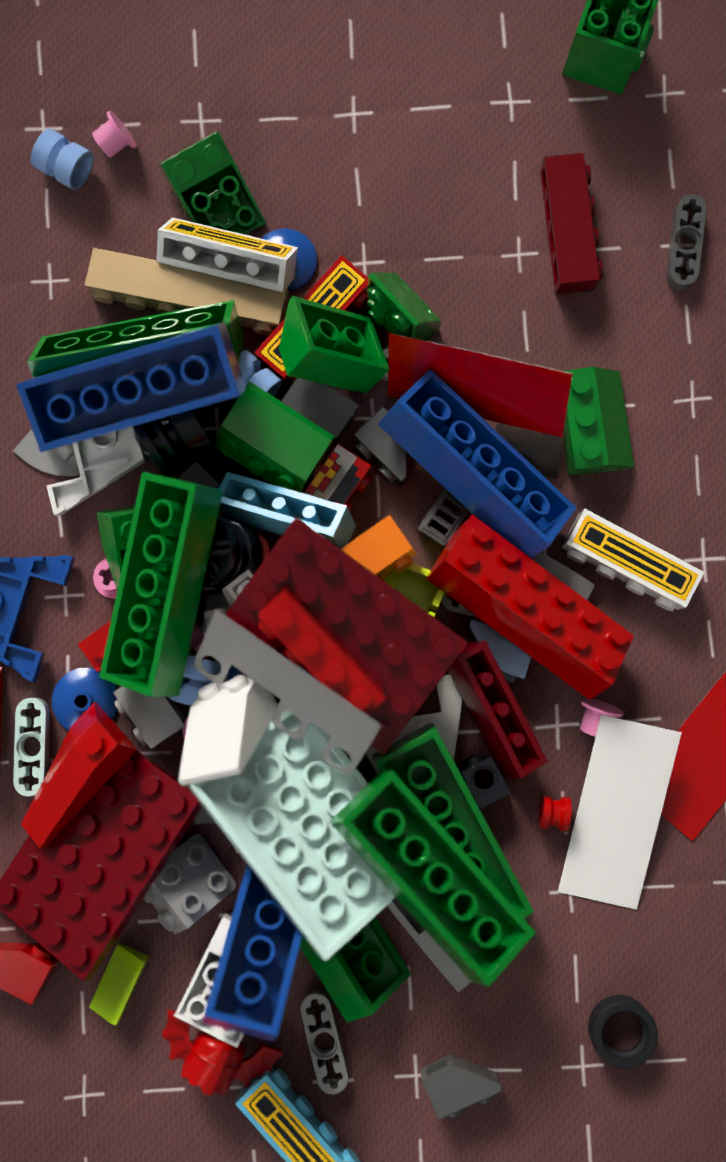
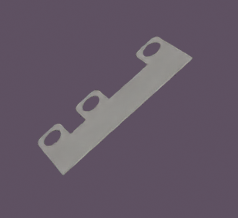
[194,609,382,776]

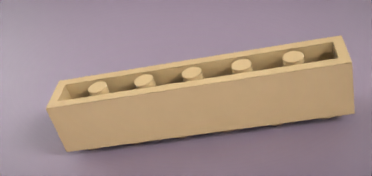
[85,248,289,336]

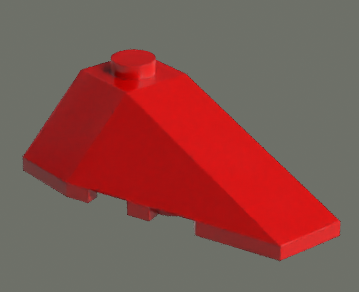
[21,702,137,849]

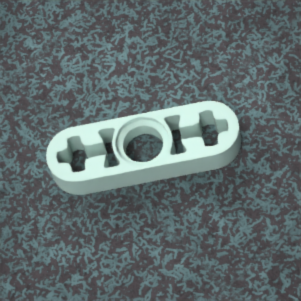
[13,698,50,796]

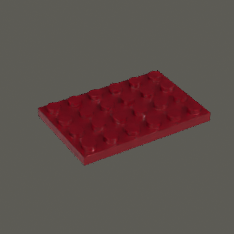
[225,517,468,755]
[0,750,202,981]

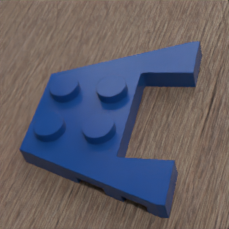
[0,555,75,682]

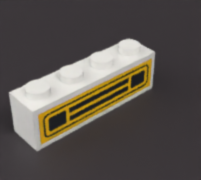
[156,218,298,292]
[561,509,705,612]

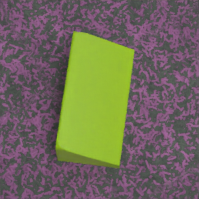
[89,942,149,1026]

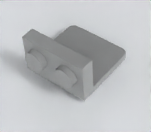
[143,834,236,935]

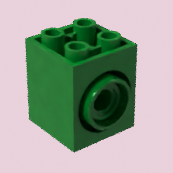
[562,0,658,95]

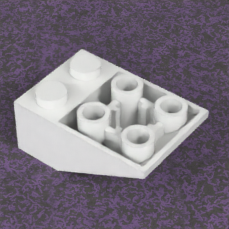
[174,913,244,1048]

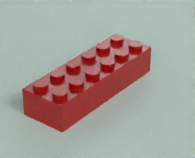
[426,514,634,700]

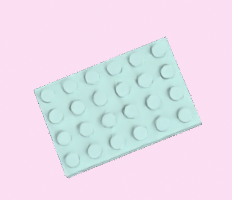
[189,712,395,961]

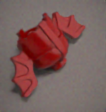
[162,1009,283,1096]

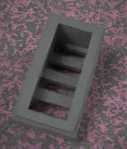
[416,488,469,550]

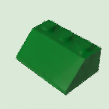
[279,296,390,394]
[562,367,634,476]
[214,381,335,493]
[300,916,412,1022]

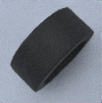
[588,995,658,1069]

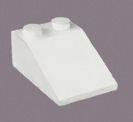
[179,675,278,786]

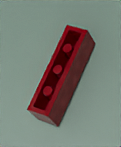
[540,153,603,295]
[448,640,548,779]

